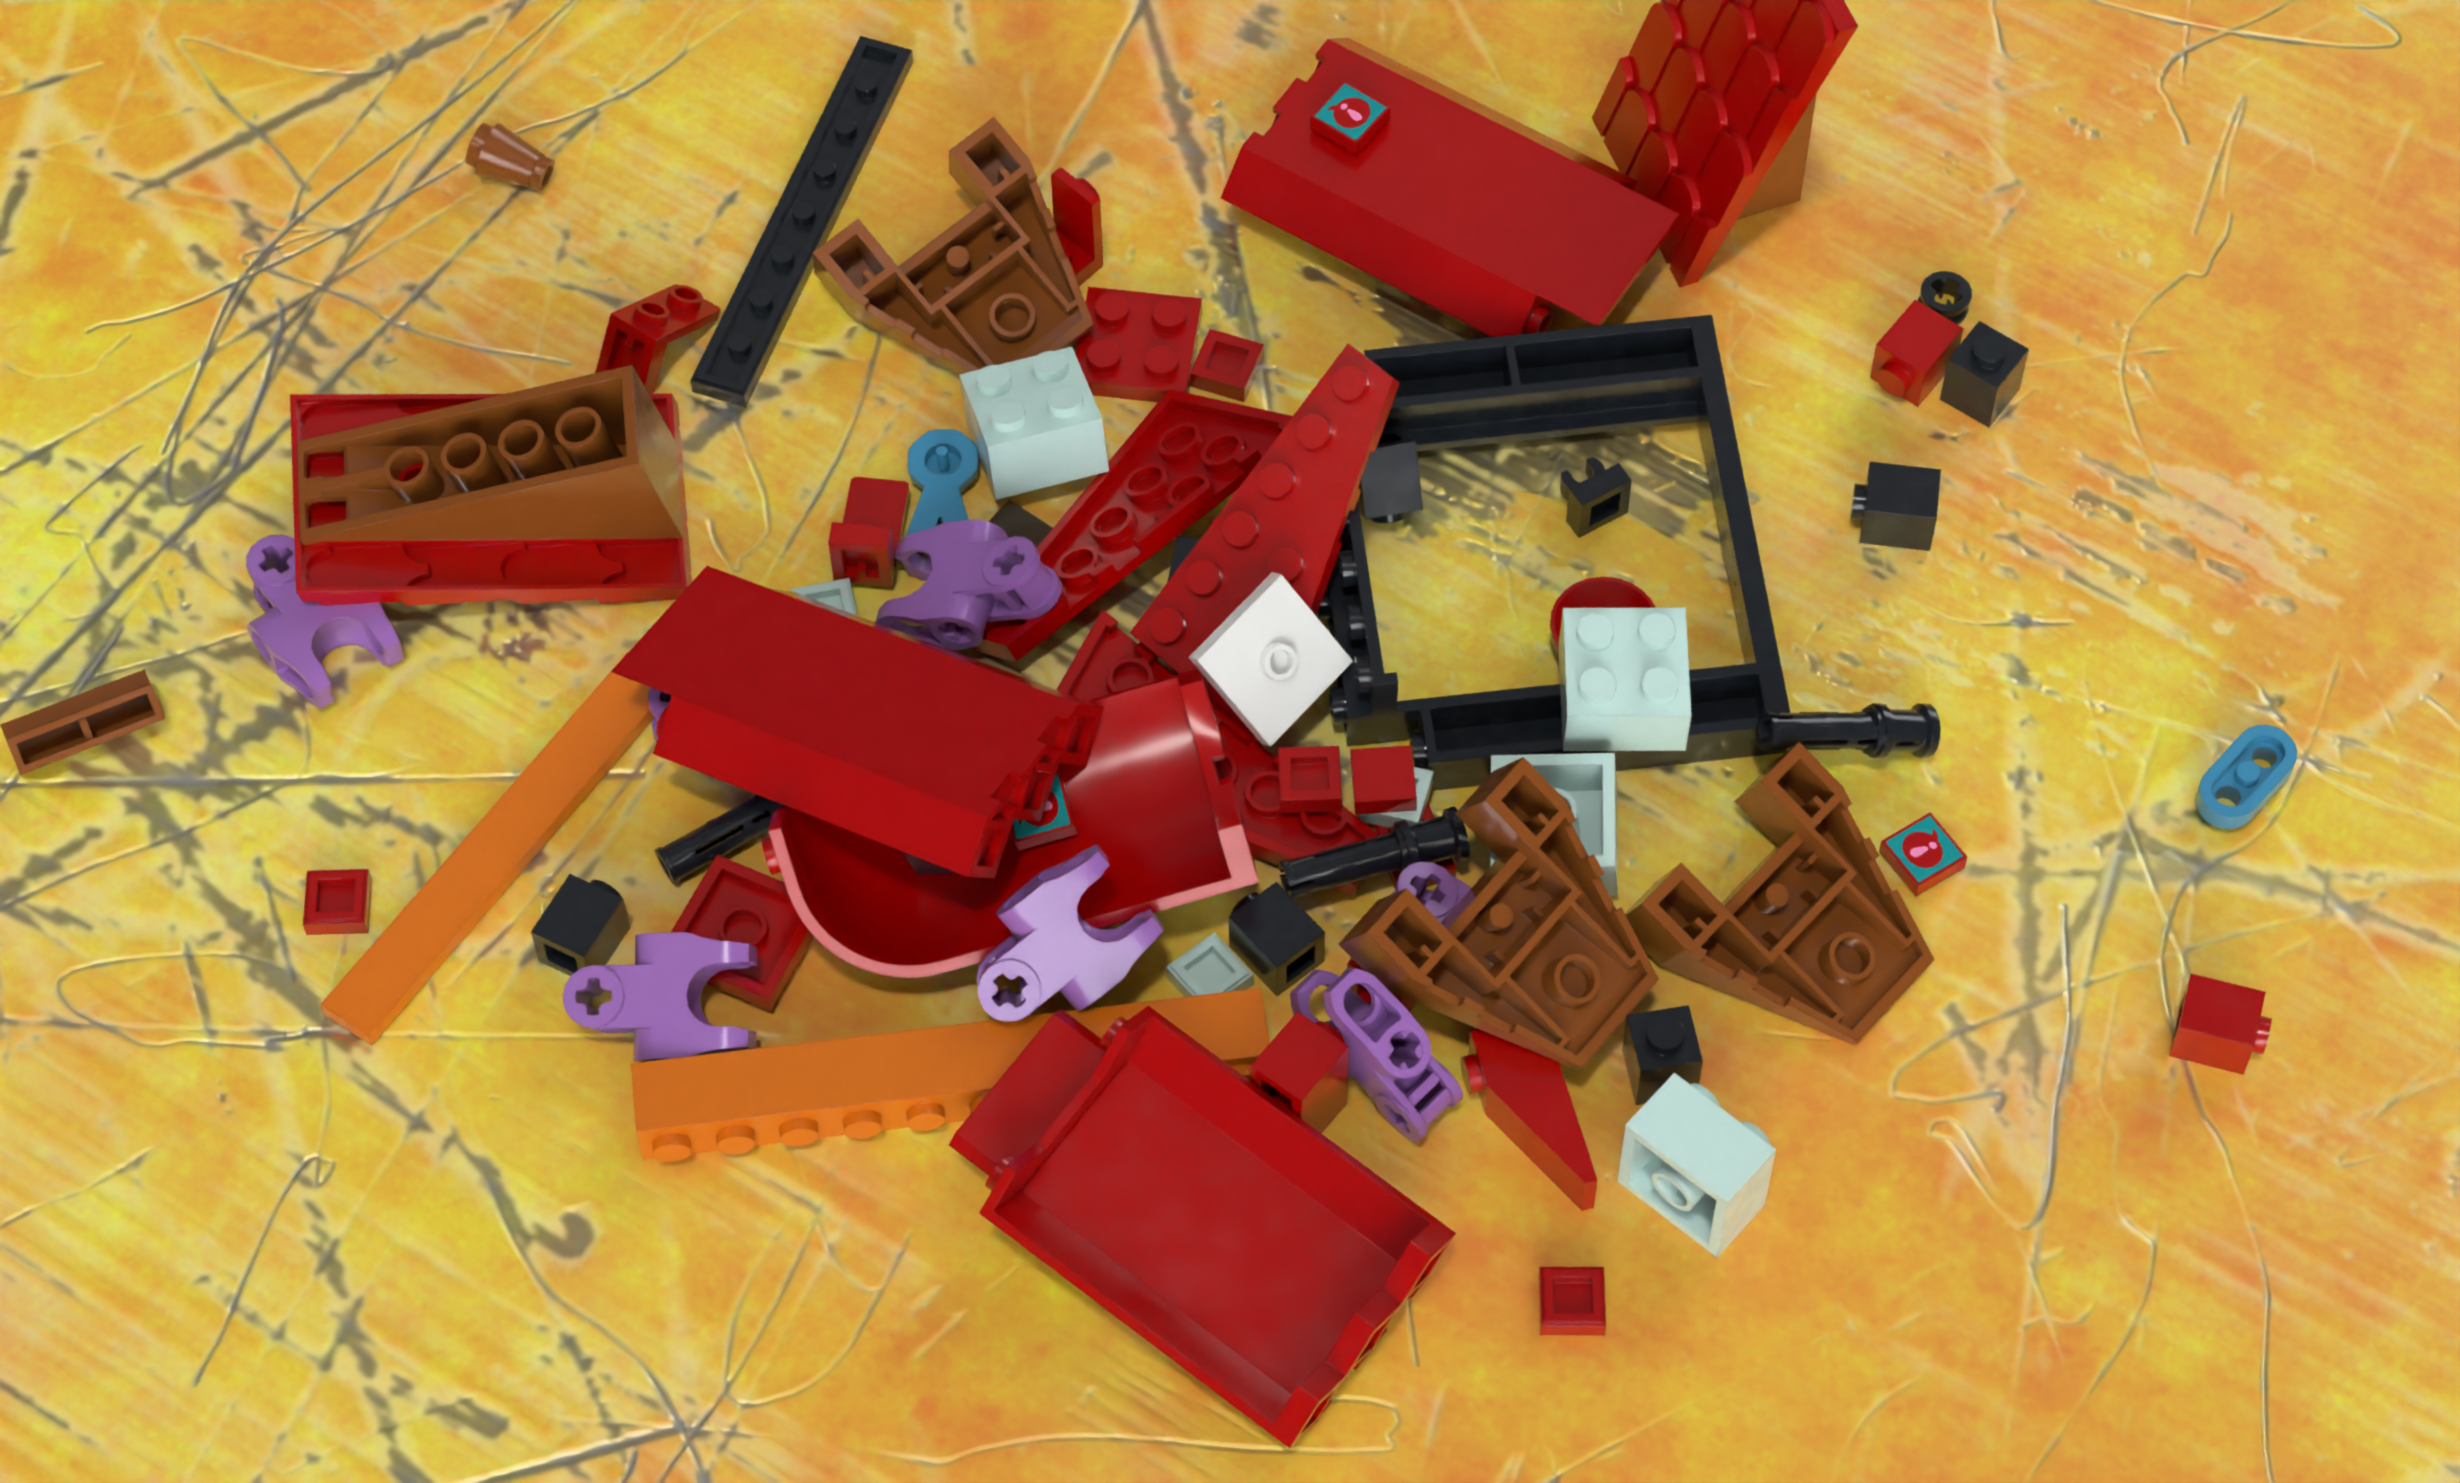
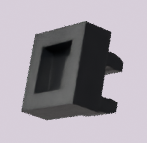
[1560,457,1632,538]

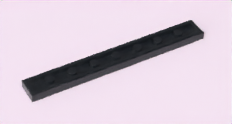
[690,36,913,408]

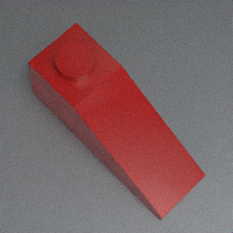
[1460,1029,1598,1211]

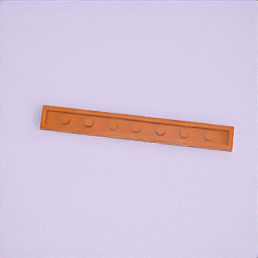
[320,652,653,1046]

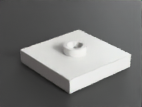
[1188,572,1353,747]

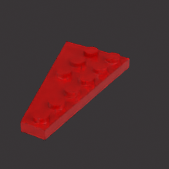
[1130,344,1400,729]
[972,389,1293,662]
[1056,609,1380,896]

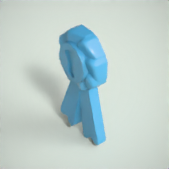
[906,429,979,555]

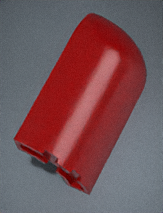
[762,669,1259,978]

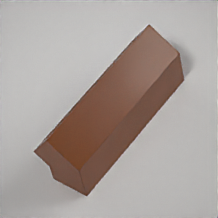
[0,669,165,775]

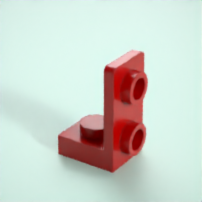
[1051,167,1103,286]
[595,284,720,394]
[828,477,910,587]

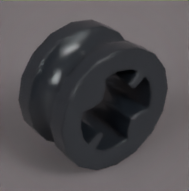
[1918,271,1972,325]

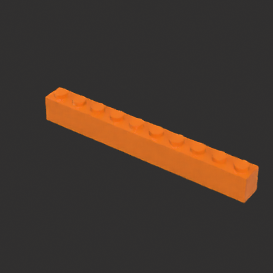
[631,988,1269,1162]

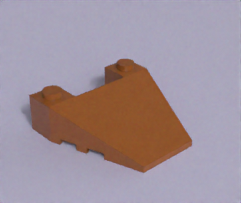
[813,117,1094,374]
[1625,742,1935,1045]
[1338,757,1659,1070]

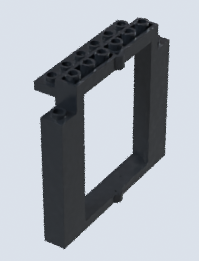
[1317,315,1790,791]

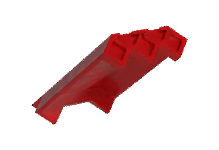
[1221,38,1680,337]
[611,566,1104,879]
[949,1006,1456,1448]

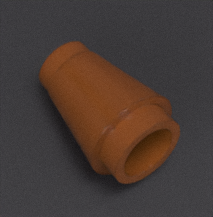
[465,123,555,191]

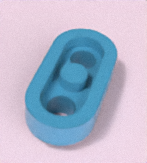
[2195,725,2297,829]

